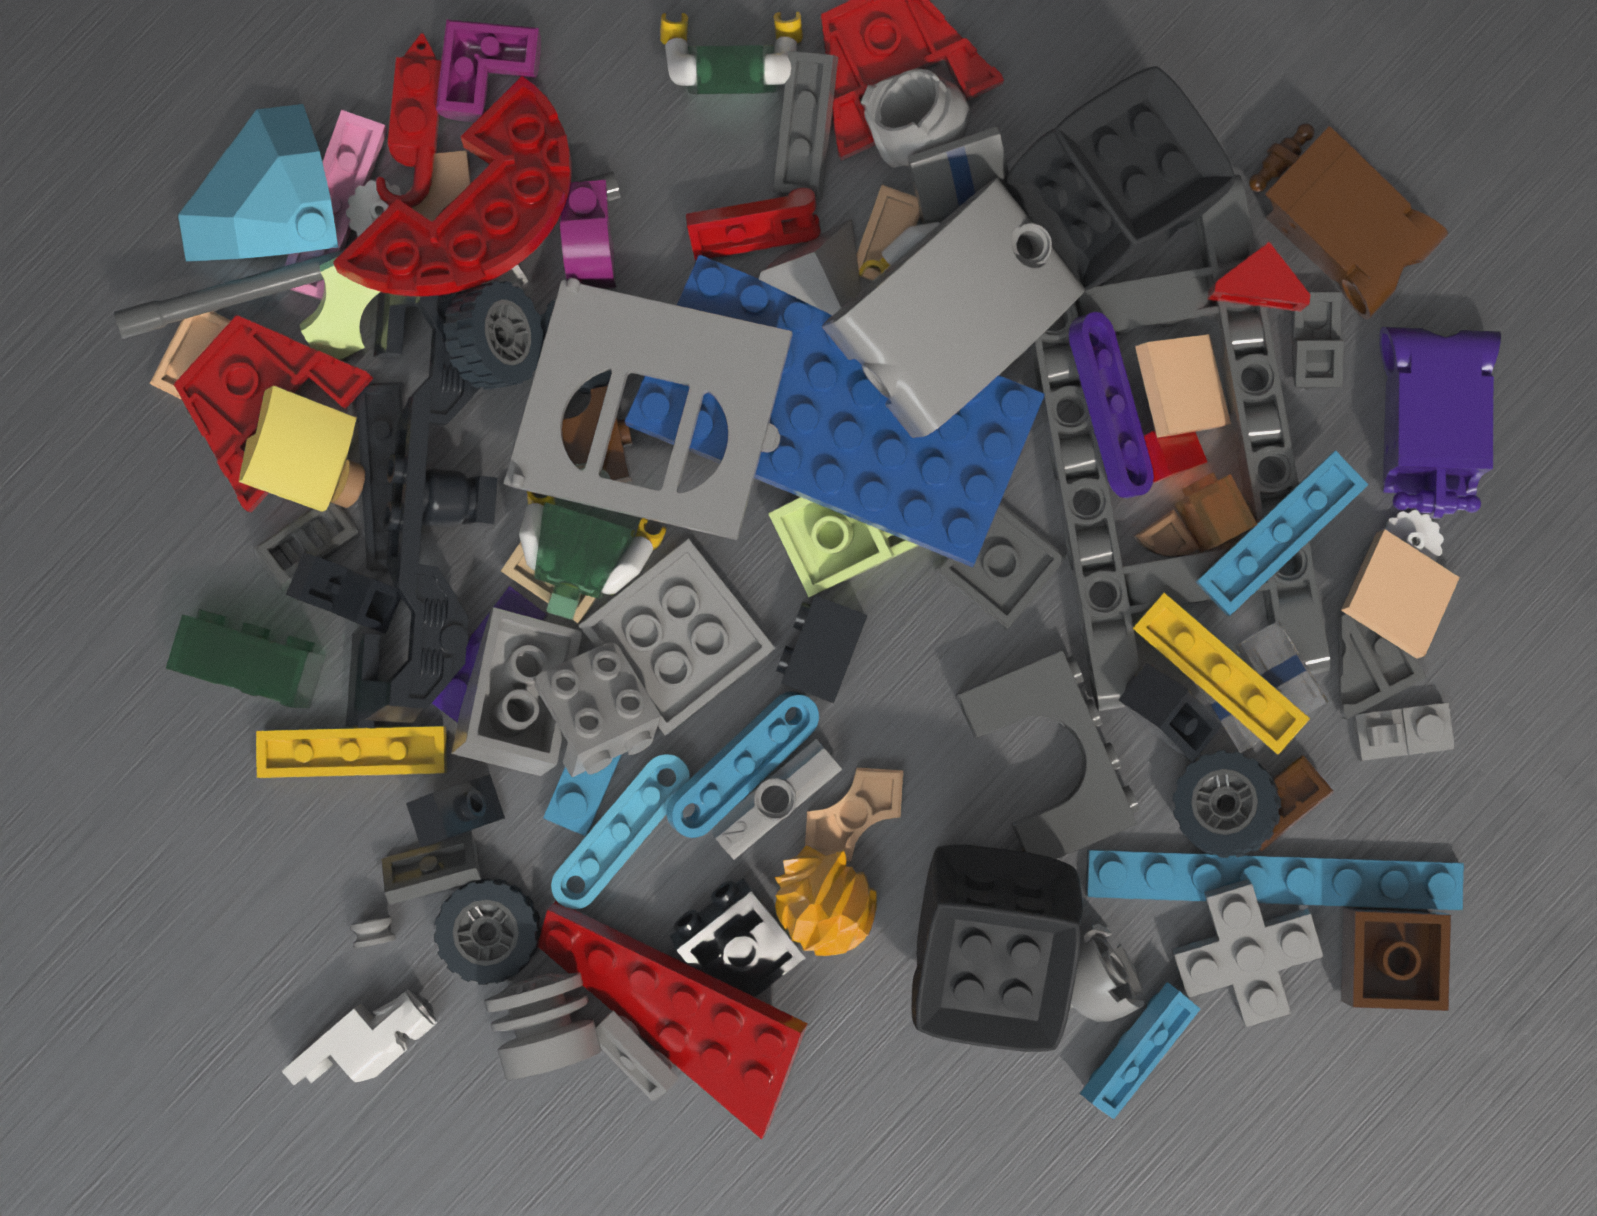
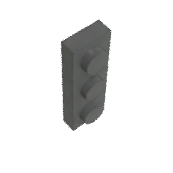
[773,51,838,197]

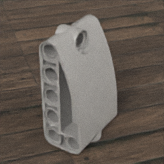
[821,178,1085,438]

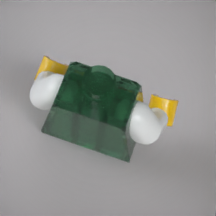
[660,12,803,94]
[519,491,666,620]

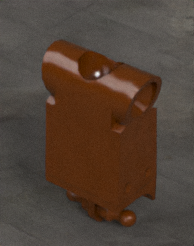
[1249,123,1448,320]

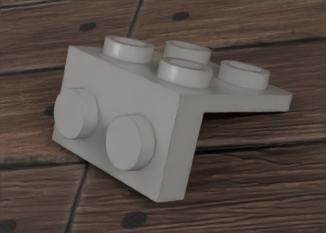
[535,642,661,777]

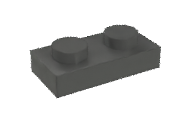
[381,834,481,905]

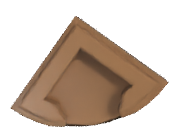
[1133,509,1200,557]

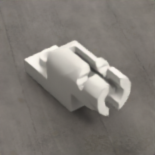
[282,989,437,1085]

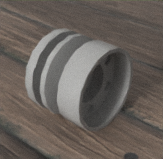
[484,972,602,1080]

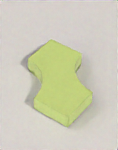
[300,257,380,360]

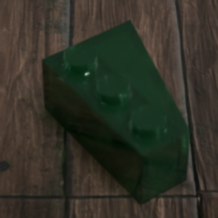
[166,609,326,708]

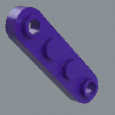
[1069,312,1154,499]

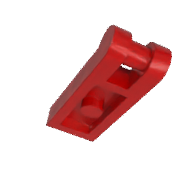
[686,188,821,261]

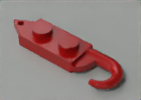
[376,33,442,208]

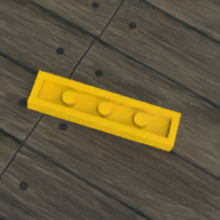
[1133,593,1311,754]
[256,726,447,778]

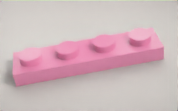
[285,110,388,300]

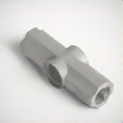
[710,738,842,860]

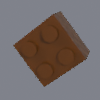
[1341,907,1451,1011]

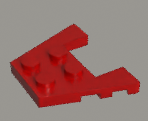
[821,0,1004,161]
[173,315,373,513]

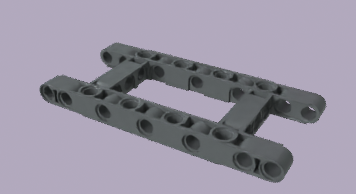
[1016,174,1330,712]

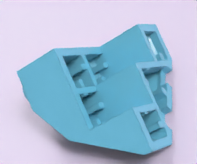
[178,104,338,262]

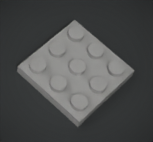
[578,539,776,736]

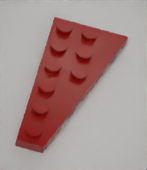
[537,901,808,1140]

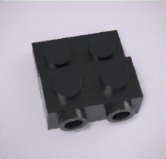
[670,878,806,998]

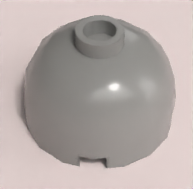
[1070,924,1144,1022]

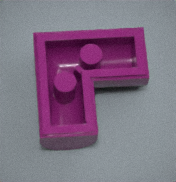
[436,19,541,122]

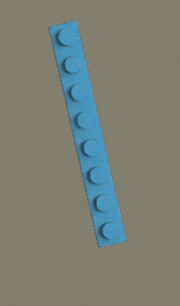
[1086,849,1464,910]

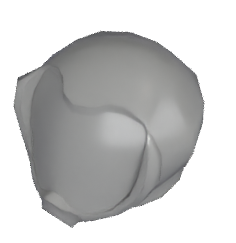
[861,68,971,168]

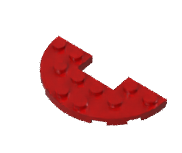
[333,76,572,296]

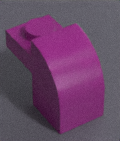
[560,180,616,288]

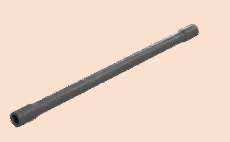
[114,171,621,339]

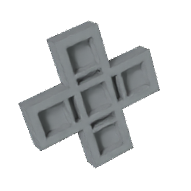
[1172,879,1324,1027]

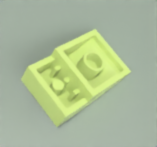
[768,497,919,597]

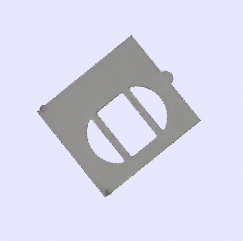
[504,278,793,540]

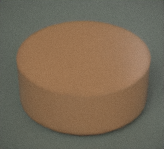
[330,459,365,508]

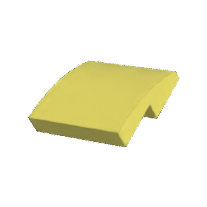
[238,386,356,512]

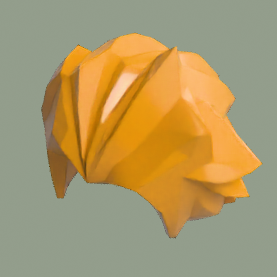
[774,845,877,956]

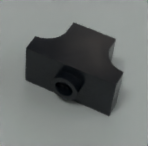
[406,774,505,848]

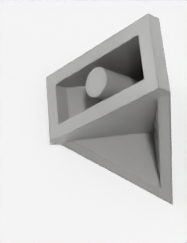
[759,219,861,315]

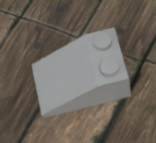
[451,607,582,776]

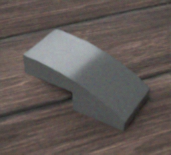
[1292,291,1344,387]

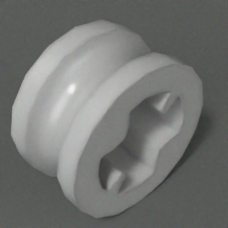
[350,916,396,948]

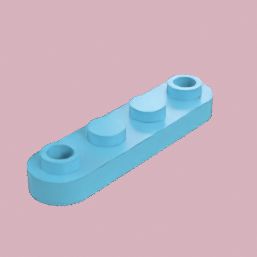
[551,754,690,909]

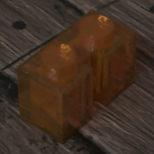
[1174,472,1257,553]

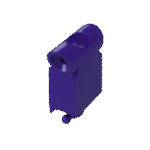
[1379,327,1501,519]

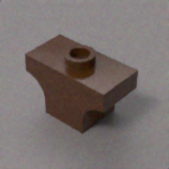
[562,386,633,483]

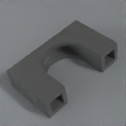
[956,650,1140,859]

